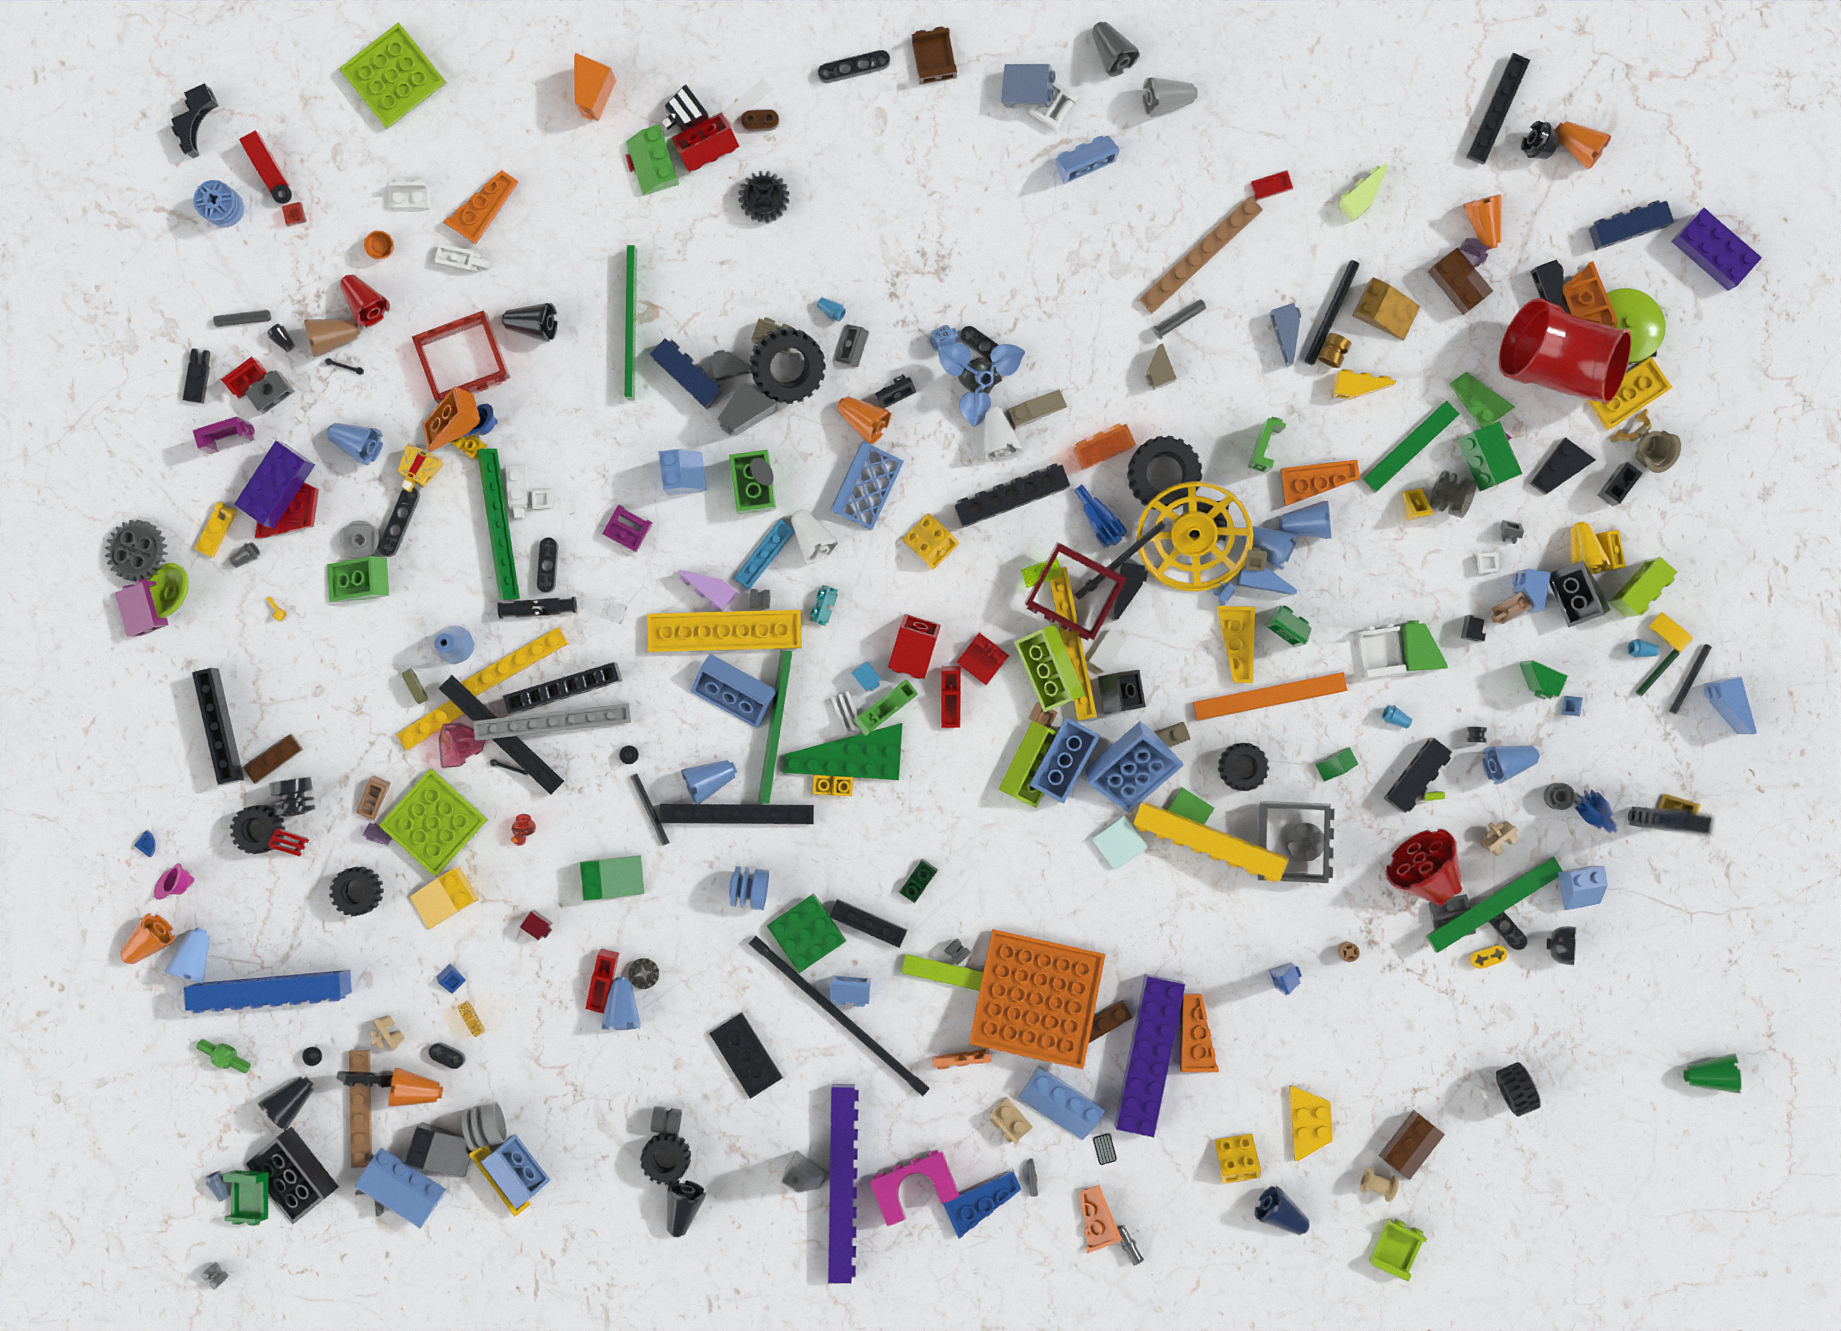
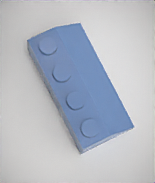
[690,654,777,728]
[1030,717,1101,804]
[1018,1065,1105,1140]
[355,1148,446,1229]

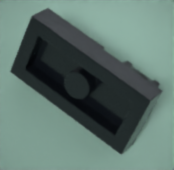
[875,374,916,408]

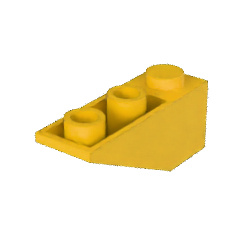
[1332,369,1396,400]

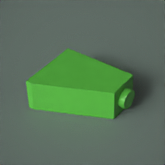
[1401,620,1448,671]

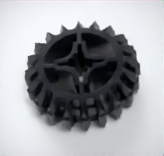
[738,171,790,223]

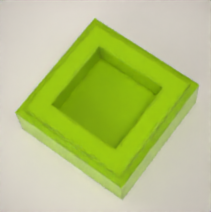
[1421,791,1445,801]

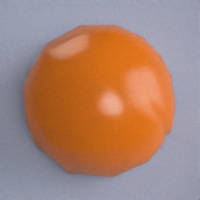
[364,231,394,260]

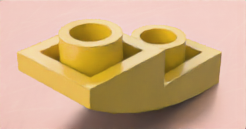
[451,435,487,460]
[1649,612,1693,653]
[812,775,853,797]

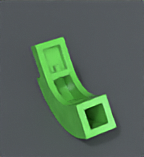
[854,679,918,736]

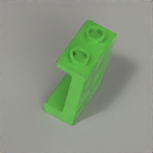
[1248,417,1286,473]

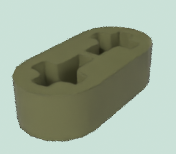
[402,668,428,704]

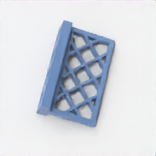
[830,441,904,530]

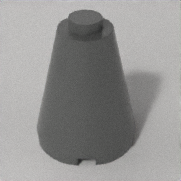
[1092,22,1140,77]

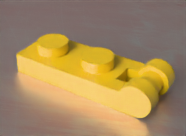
[194,501,237,558]

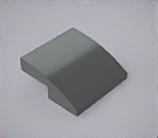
[1428,894,1476,936]

